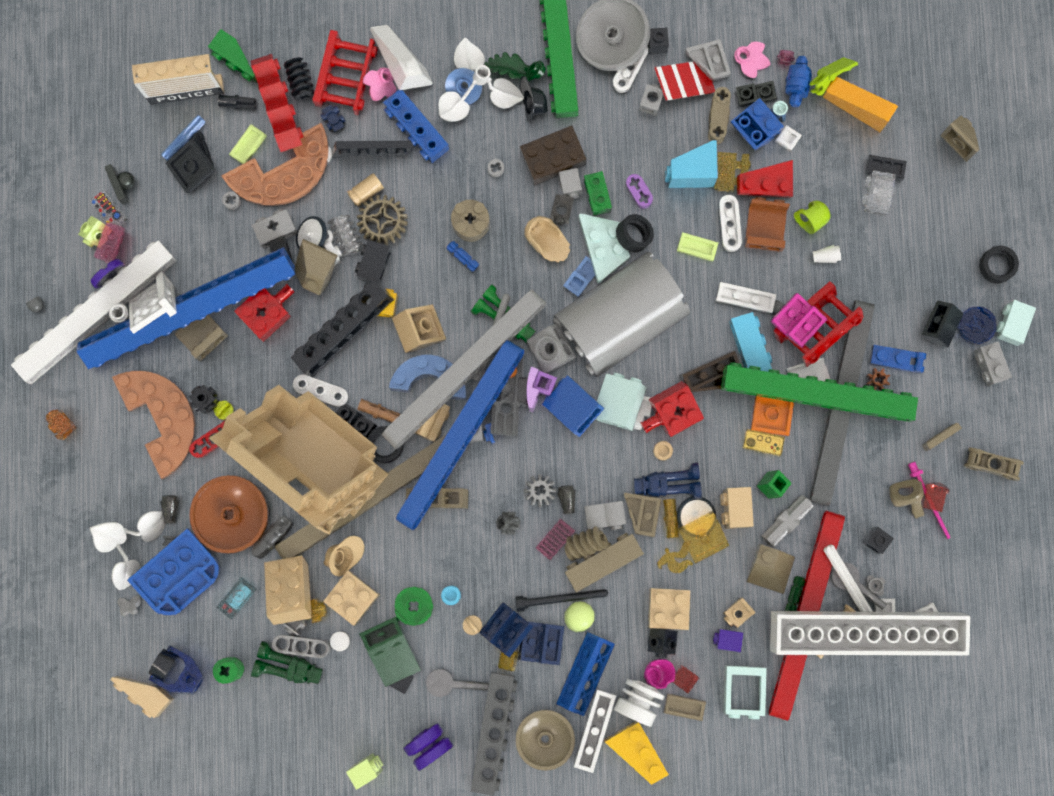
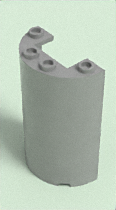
[552,252,690,378]

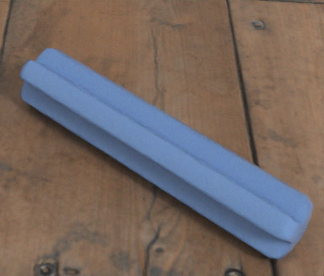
[161,115,205,161]

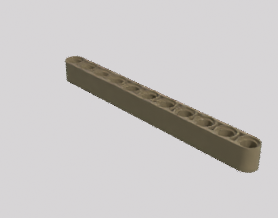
[275,434,447,559]

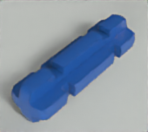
[446,241,479,272]

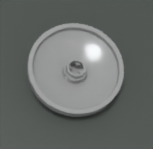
[576,0,650,71]

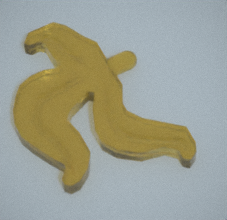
[657,540,693,573]

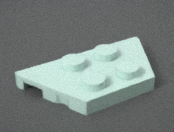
[578,214,630,284]

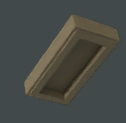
[922,423,962,451]
[663,693,706,721]

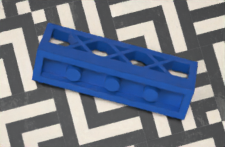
[556,632,615,716]

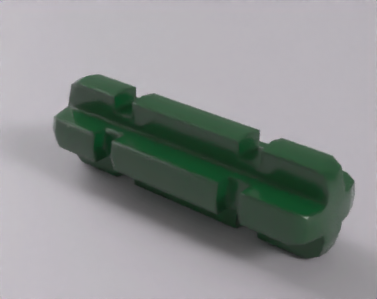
[785,576,805,611]

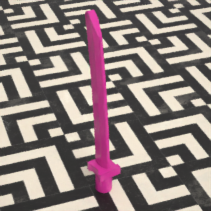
[908,461,951,539]

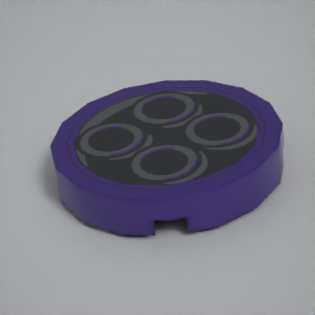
[91,259,125,289]

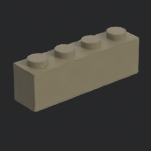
[564,532,644,593]

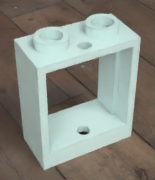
[723,665,766,719]

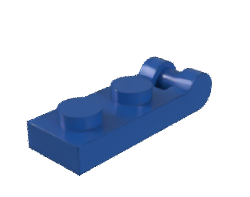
[870,345,927,373]

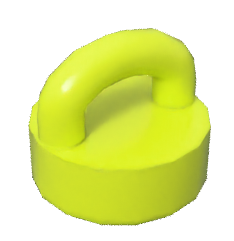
[214,401,234,420]

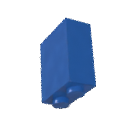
[542,375,605,437]

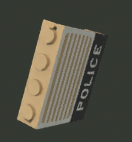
[132,54,225,105]

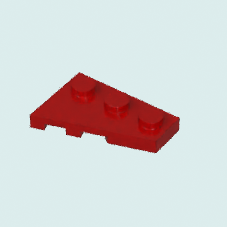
[737,160,793,198]

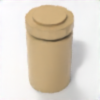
[347,173,384,207]

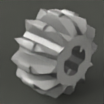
[524,474,556,507]

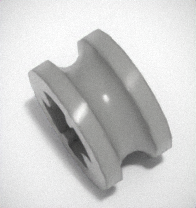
[487,159,504,177]
[222,191,241,210]

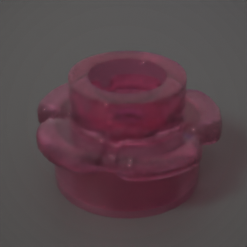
[777,50,795,65]

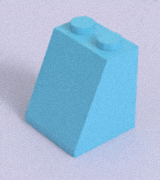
[665,140,718,188]

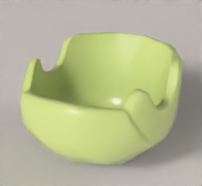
[564,601,594,632]

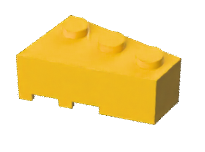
[604,721,669,785]

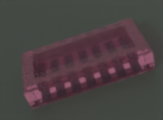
[536,518,575,560]

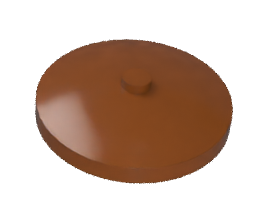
[190,475,268,553]

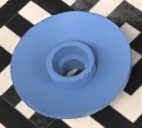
[445,68,482,105]

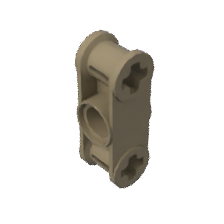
[708,87,731,145]
[964,448,1024,481]

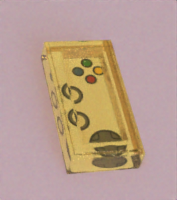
[743,429,785,456]

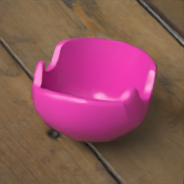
[644,659,676,689]

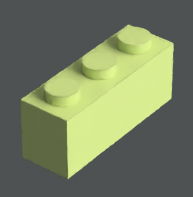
[346,753,384,790]

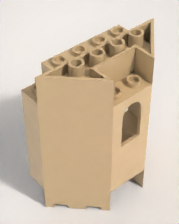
[209,385,389,535]

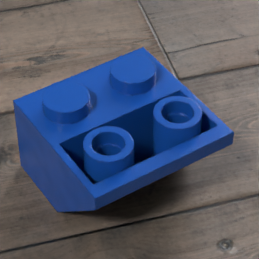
[730,98,784,151]

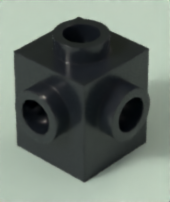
[189,385,219,414]
[648,628,678,658]

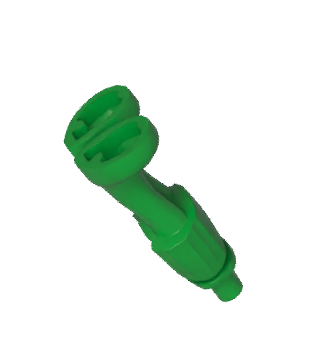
[470,284,536,343]

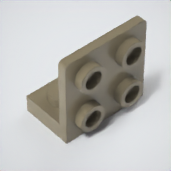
[175,315,228,362]

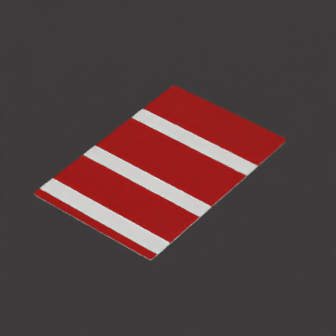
[654,62,715,100]

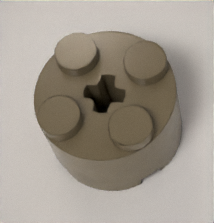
[451,200,490,242]

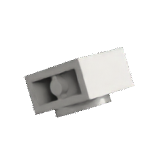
[527,324,576,373]

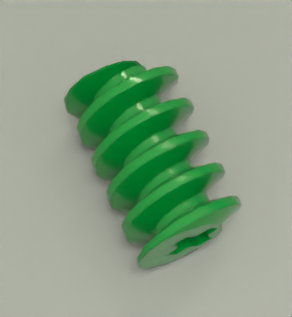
[213,657,244,684]

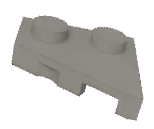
[685,39,731,81]

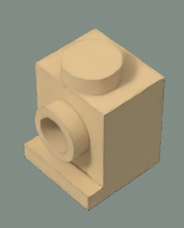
[723,598,756,628]

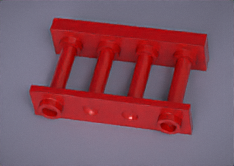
[312,30,378,116]
[773,281,864,367]

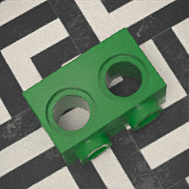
[584,171,612,216]

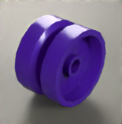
[403,723,454,771]

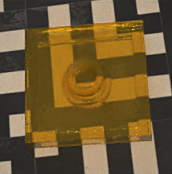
[678,511,730,564]

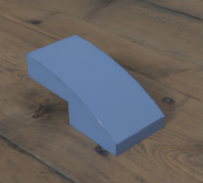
[563,256,595,297]

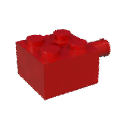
[234,283,295,342]
[640,381,704,437]

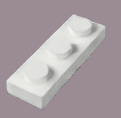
[716,282,776,314]

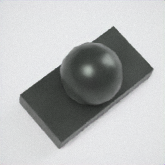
[105,164,135,205]

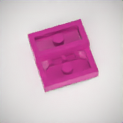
[770,293,827,348]

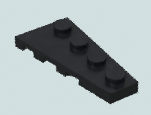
[332,140,412,159]

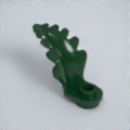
[484,52,546,81]

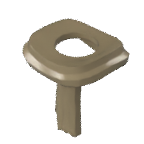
[889,479,924,519]

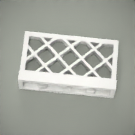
[129,271,177,334]

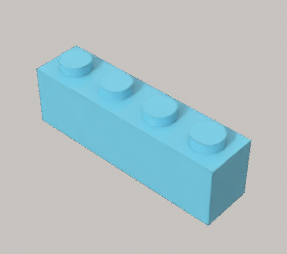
[729,312,772,372]

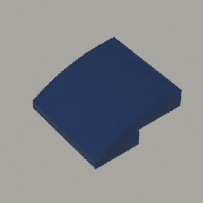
[479,602,533,657]
[518,621,564,665]

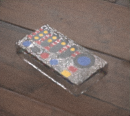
[89,189,128,231]

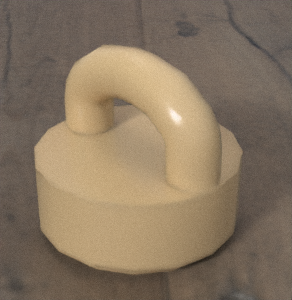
[463,615,482,635]

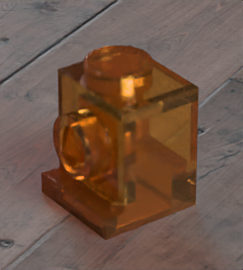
[45,409,77,440]

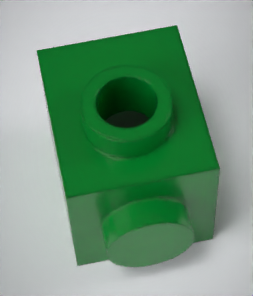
[756,470,792,499]

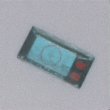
[216,577,257,620]

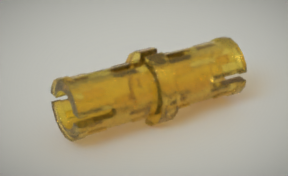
[663,499,679,538]

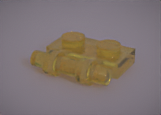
[714,152,751,192]

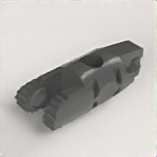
[251,515,293,559]

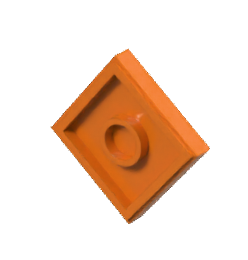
[750,396,794,436]

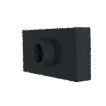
[865,155,907,181]

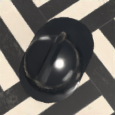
[520,76,548,121]

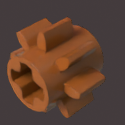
[866,368,890,391]

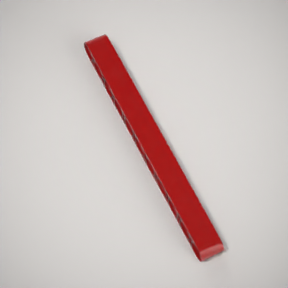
[768,510,845,721]

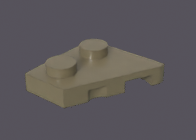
[624,493,662,537]

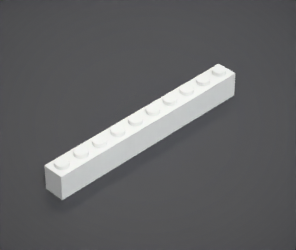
[11,240,177,384]

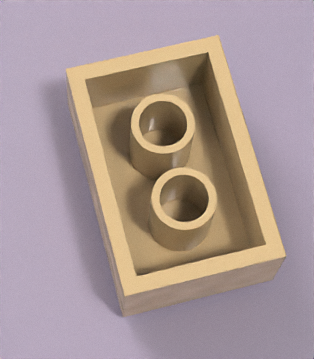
[264,555,312,625]

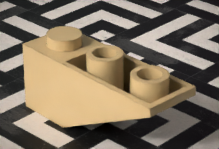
[110,676,174,718]

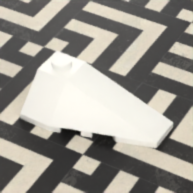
[370,25,433,90]

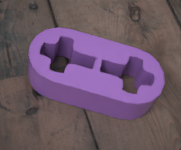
[626,174,653,209]

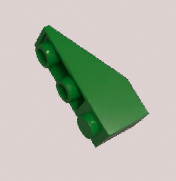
[208,29,257,83]

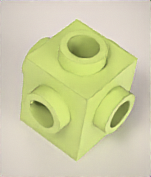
[78,216,113,248]

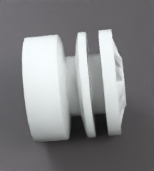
[614,679,665,727]

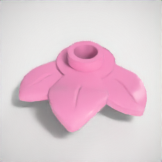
[734,42,771,78]
[363,67,396,101]

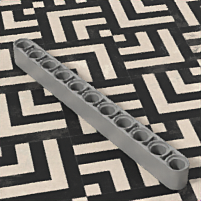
[382,290,546,449]

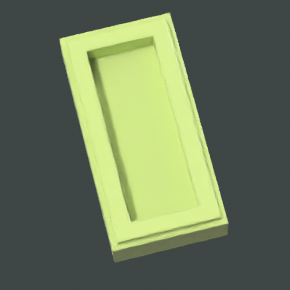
[229,124,267,164]
[677,232,718,262]

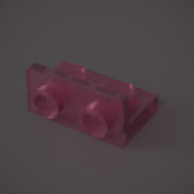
[94,222,126,264]

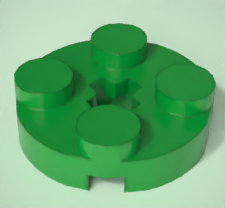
[394,587,434,626]

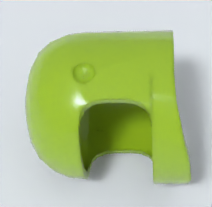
[793,200,831,234]

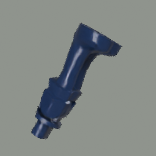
[634,462,702,499]

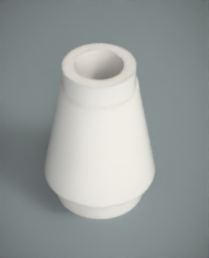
[813,245,841,263]
[109,304,129,323]

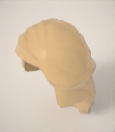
[525,216,570,263]

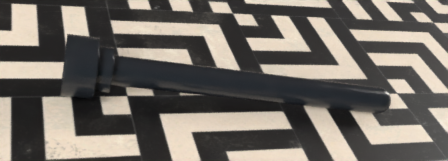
[515,589,608,612]

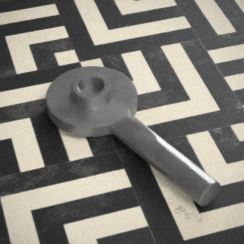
[832,562,887,610]
[426,669,489,697]

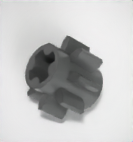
[496,512,521,535]

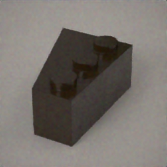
[679,351,741,392]

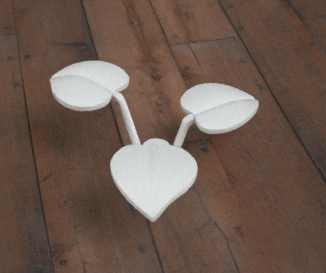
[438,38,524,122]
[90,511,166,590]

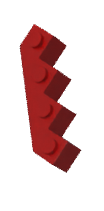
[251,54,304,152]

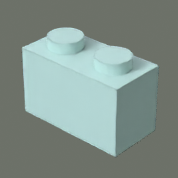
[996,300,1036,346]

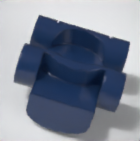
[320,105,345,133]

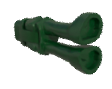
[251,641,323,684]

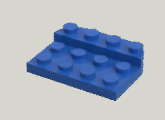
[127,528,220,615]

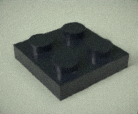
[165,140,216,193]

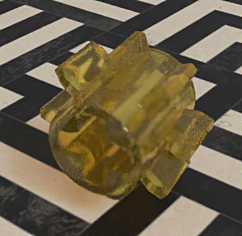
[307,599,327,623]

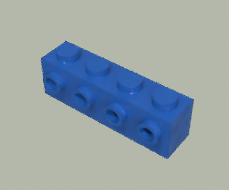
[383,90,449,163]

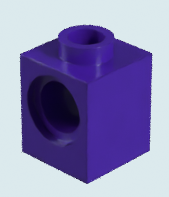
[713,629,743,652]

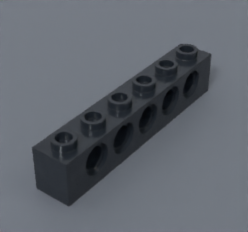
[291,279,395,377]

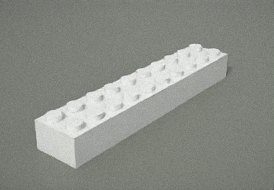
[770,611,970,655]

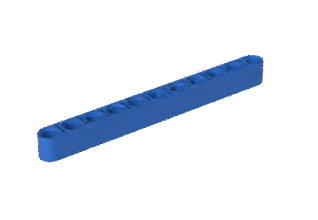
[396,340,524,530]

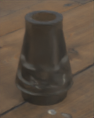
[557,485,576,514]
[160,495,180,524]

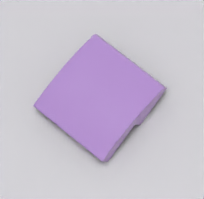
[527,367,540,412]

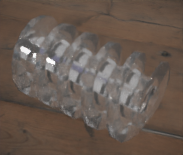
[327,215,363,257]

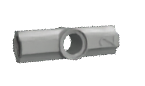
[762,495,814,548]

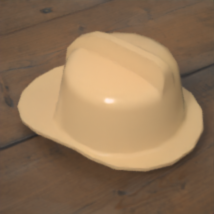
[323,536,364,577]

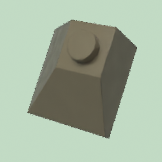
[940,115,980,162]
[295,239,338,296]
[746,544,795,594]

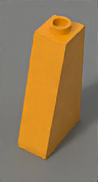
[823,77,898,132]

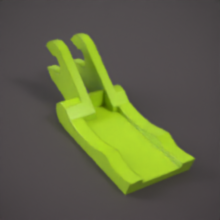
[809,57,858,96]

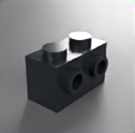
[355,240,392,283]
[922,301,964,348]

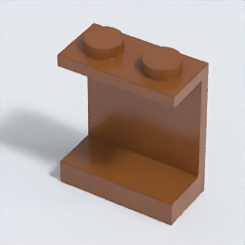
[744,197,790,252]

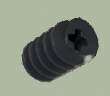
[284,57,315,100]

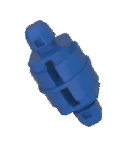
[785,56,812,107]

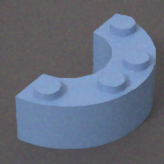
[389,355,467,401]

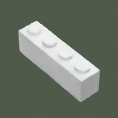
[573,688,616,773]

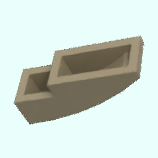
[406,488,468,509]

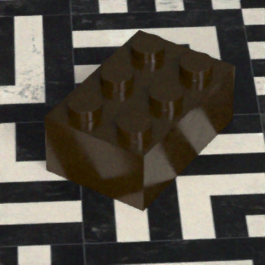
[520,125,587,186]

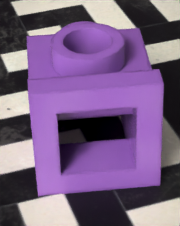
[532,371,557,396]

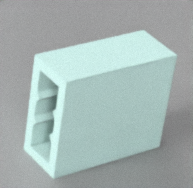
[595,373,647,431]

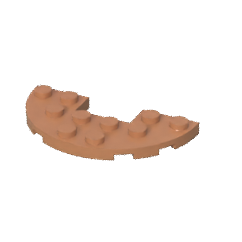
[222,123,329,206]
[112,371,195,479]

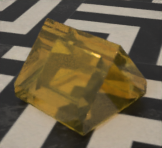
[498,651,518,671]

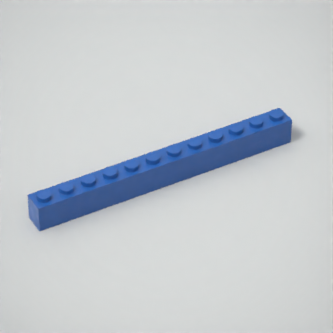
[76,247,295,370]

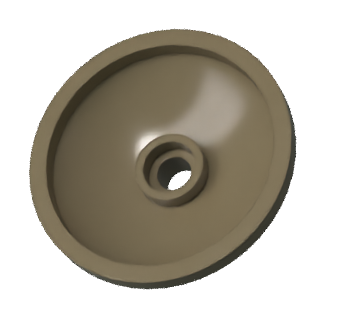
[516,710,575,771]

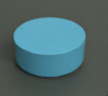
[441,586,461,605]

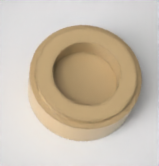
[653,441,673,461]

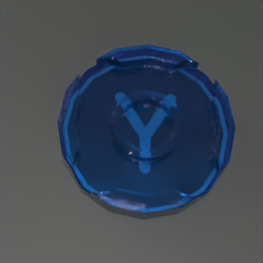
[958,306,997,345]

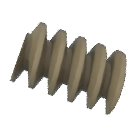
[565,526,608,561]

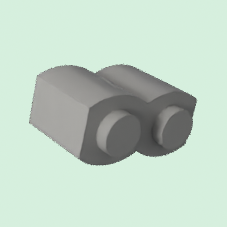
[584,501,626,532]

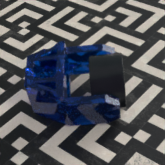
[148,645,204,695]

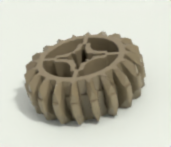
[357,195,408,246]

